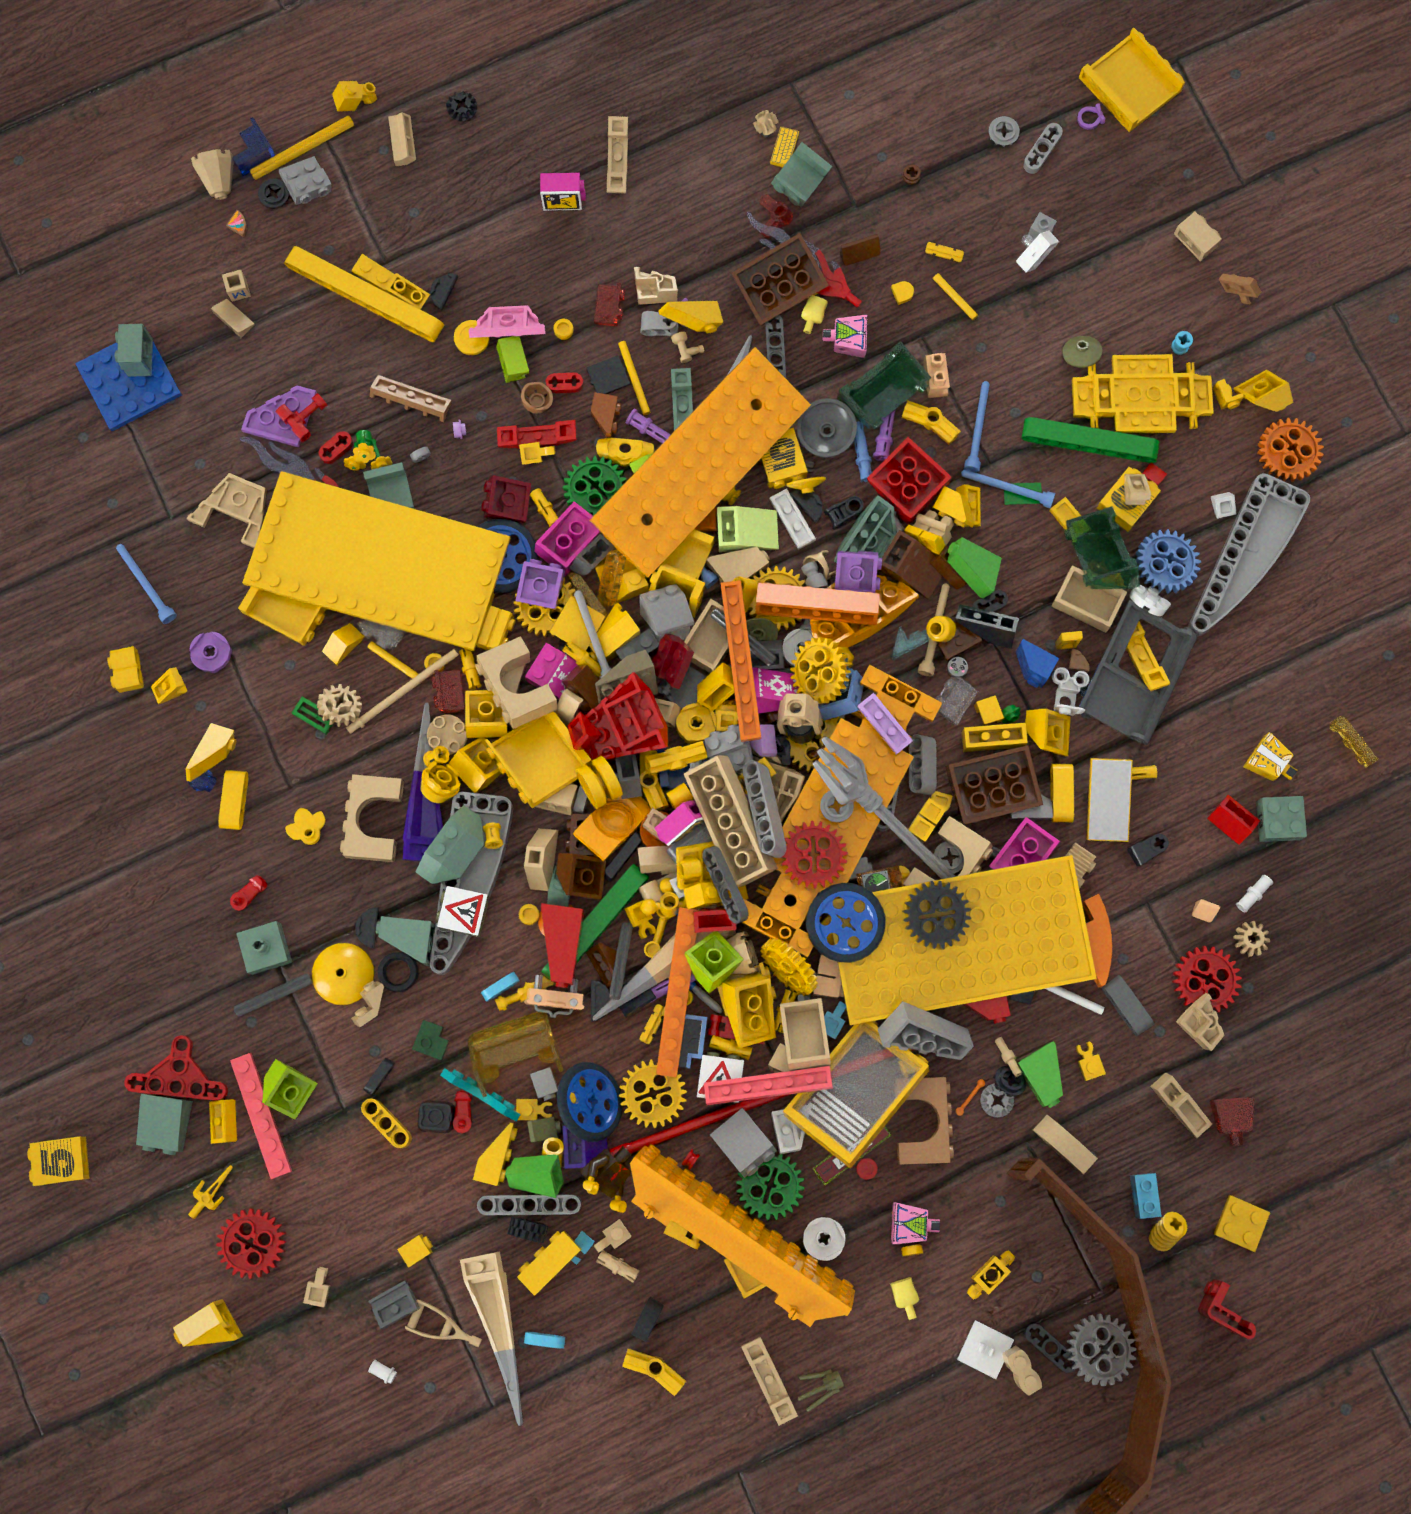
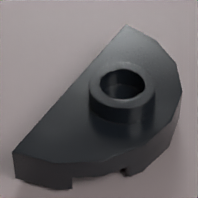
[430,273,458,311]
[790,489,823,524]
[775,735,791,766]
[355,907,379,949]
[591,980,611,1022]

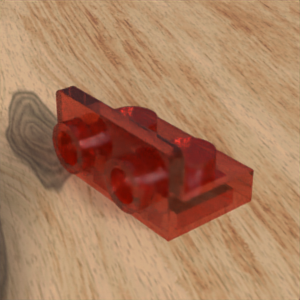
[594,282,625,326]
[432,670,465,713]

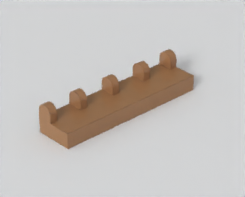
[370,375,451,422]

